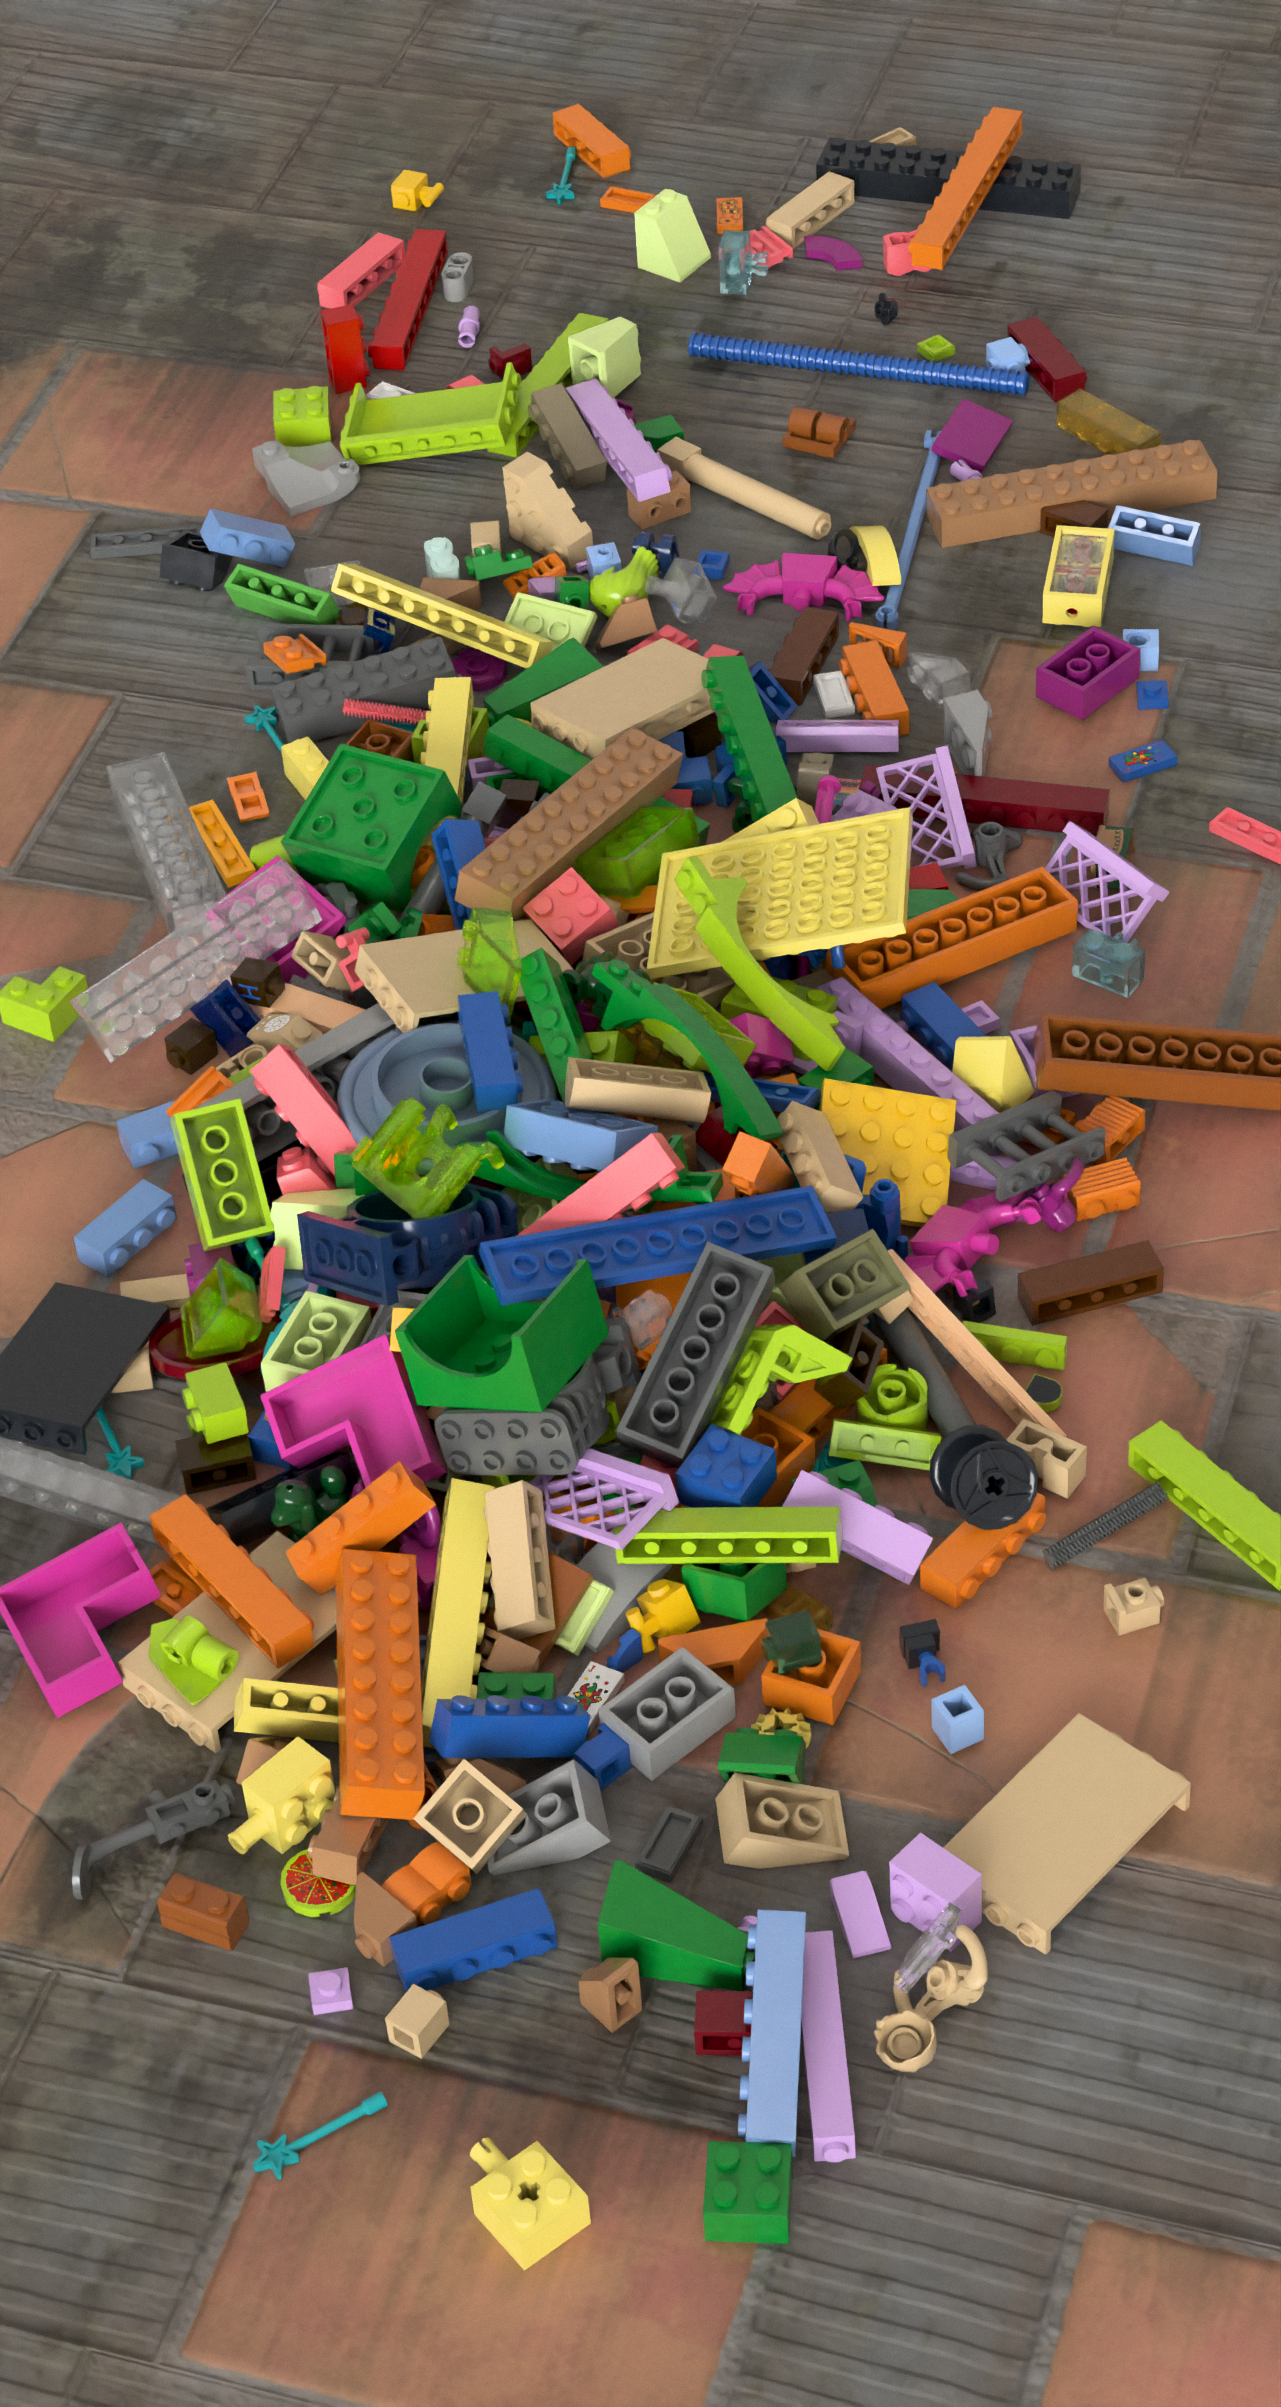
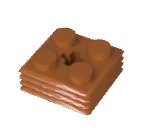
[345,719,414,761]

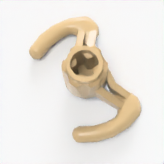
[893,1924,988,2021]

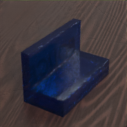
[363,606,395,655]

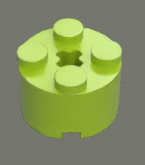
[856,1364,928,1432]

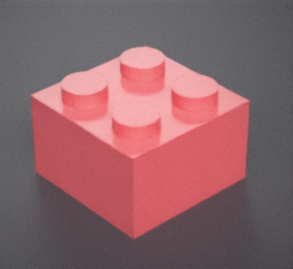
[522,867,619,966]

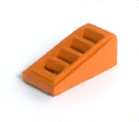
[503,552,567,599]
[849,622,907,668]

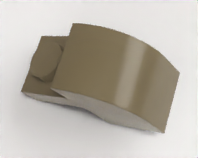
[797,752,834,812]

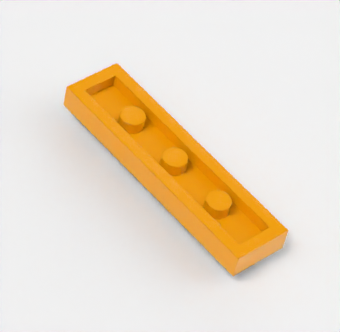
[184,799,256,888]

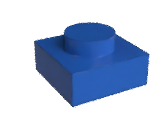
[694,550,730,579]
[1136,680,1169,710]
[712,764,737,808]

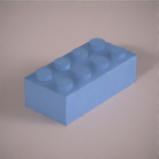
[504,1099,658,1173]

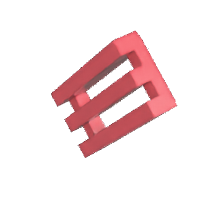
[257,1245,286,1323]

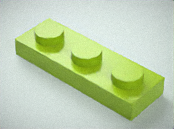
[962,1321,1067,1370]
[828,1418,941,1471]

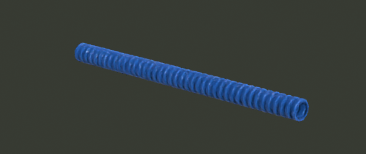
[688,332,1030,396]

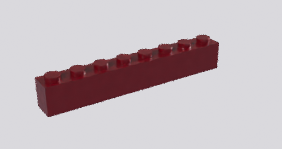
[859,765,1110,836]

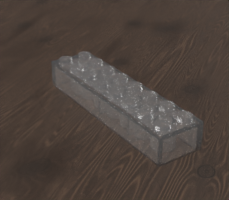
[106,752,226,941]
[69,859,322,1063]

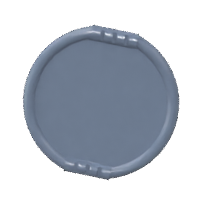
[337,1018,557,1178]

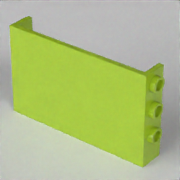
[340,362,522,465]

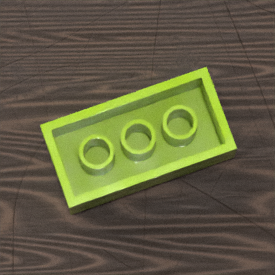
[170,1098,275,1251]

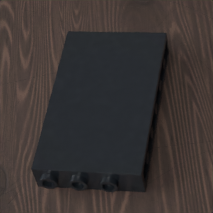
[0,1282,170,1455]

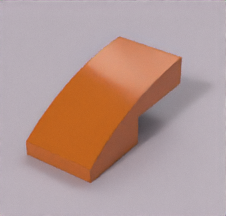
[227,772,270,823]

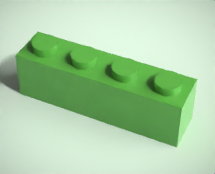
[224,563,339,625]

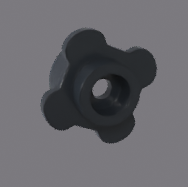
[874,293,898,325]

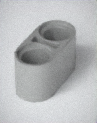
[442,252,474,302]

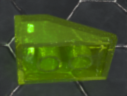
[457,907,522,1023]

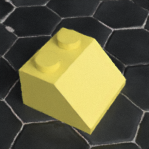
[952,1036,1035,1113]

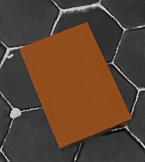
[483,1551,594,1673]

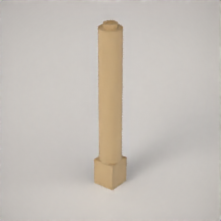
[657,437,831,540]

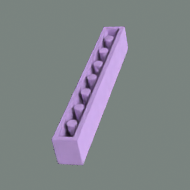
[565,378,672,502]
[816,977,1001,1156]

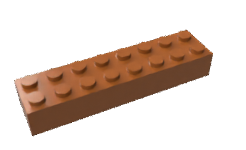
[1033,1013,1281,1111]

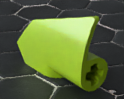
[149,1615,239,1705]

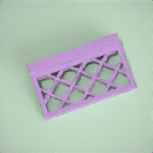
[876,745,977,870]
[1045,821,1169,952]
[529,1448,679,1550]

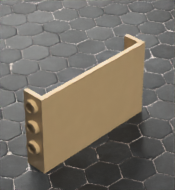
[531,638,715,760]
[354,919,584,1034]
[118,1531,337,1753]
[943,1713,1191,1955]

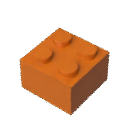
[761,1621,861,1726]

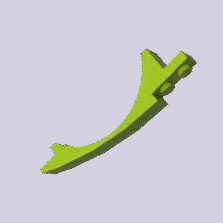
[674,856,846,1071]

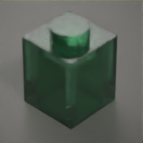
[761,1610,822,1674]

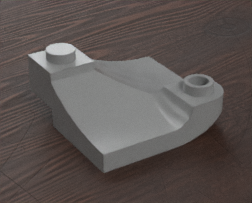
[252,440,361,517]

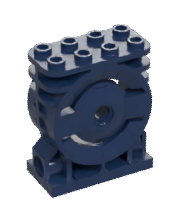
[297,1177,519,1306]

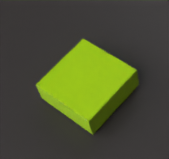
[917,334,955,362]

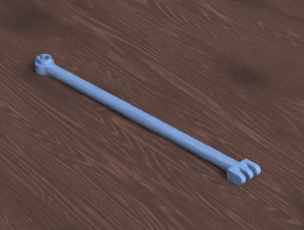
[875,430,942,630]

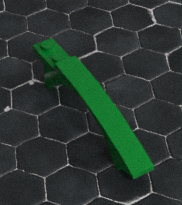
[592,959,784,1140]
[447,1130,724,1212]

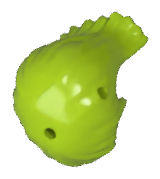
[589,546,659,617]

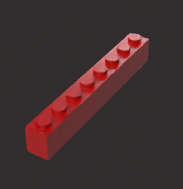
[368,229,448,370]

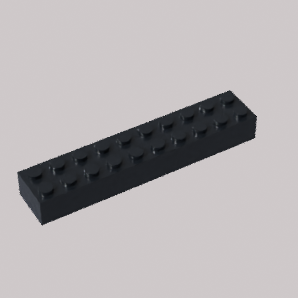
[816,137,1081,219]

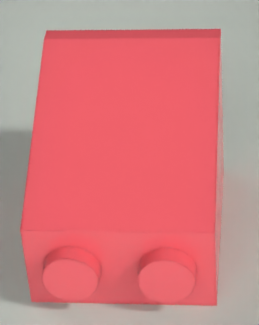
[277,1147,338,1195]

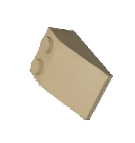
[715,1773,849,1869]

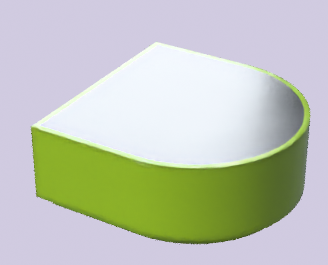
[1025,1374,1062,1412]

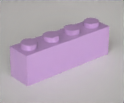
[782,1470,933,1585]

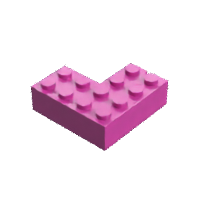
[260,1334,448,1488]
[0,1523,162,1718]

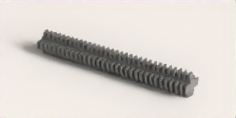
[1042,1482,1168,1570]

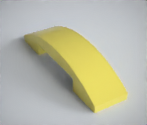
[850,525,901,586]

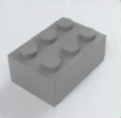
[598,1647,736,1781]

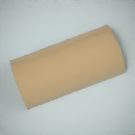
[565,1057,711,1123]

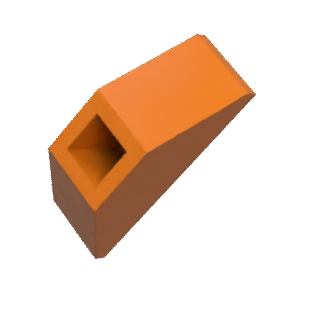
[657,1618,770,1685]

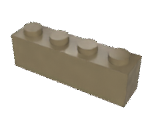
[528,383,607,490]

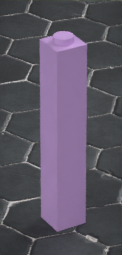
[801,1930,856,2162]

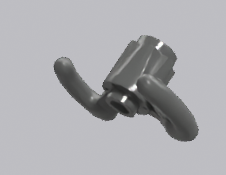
[955,822,1022,890]

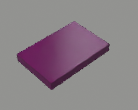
[931,399,1013,473]

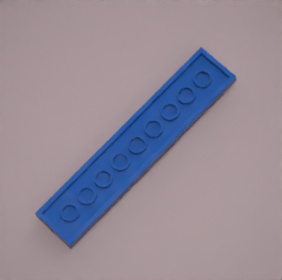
[479,1186,837,1306]

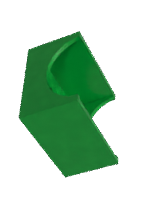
[281,743,463,912]
[395,1255,609,1412]

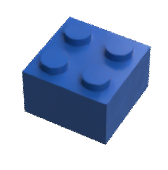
[675,1424,777,1508]

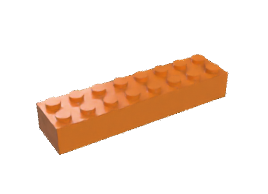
[826,866,1078,1009]
[336,1549,425,1820]

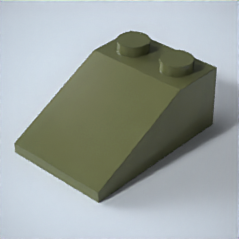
[778,1229,911,1342]

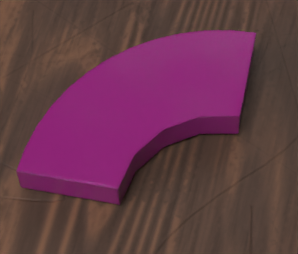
[804,236,862,270]

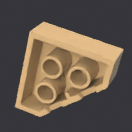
[502,452,593,569]

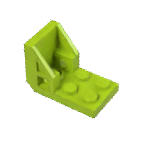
[706,1324,853,1435]

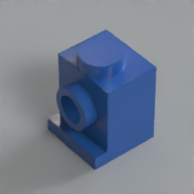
[574,1723,631,1792]

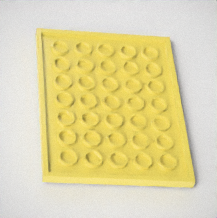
[647,807,913,979]

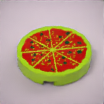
[280,1849,356,1917]

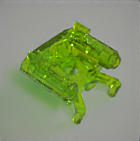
[350,1096,505,1219]

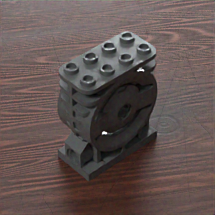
[435,1318,642,1475]

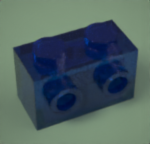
[190,979,261,1057]

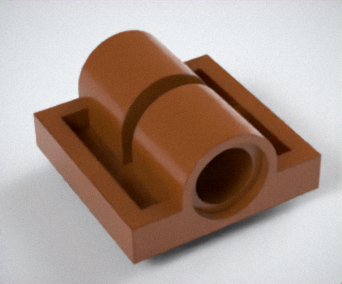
[782,406,856,458]

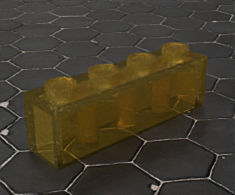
[1056,389,1161,455]

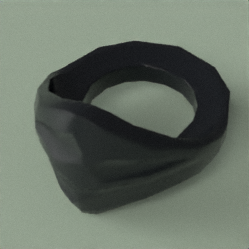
[828,529,859,571]

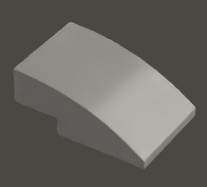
[576,1527,673,1654]

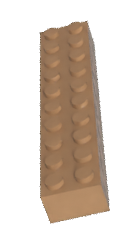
[926,439,1218,548]
[454,727,683,924]

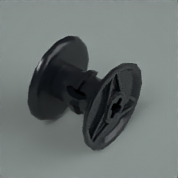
[929,1425,1038,1530]

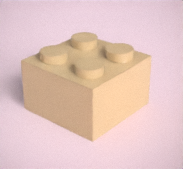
[413,1759,527,1874]

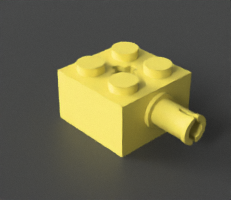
[228,1736,335,1854]
[470,2137,591,2271]

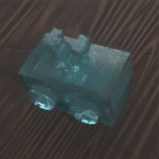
[718,230,768,295]
[1072,928,1145,998]

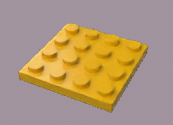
[819,1078,957,1228]

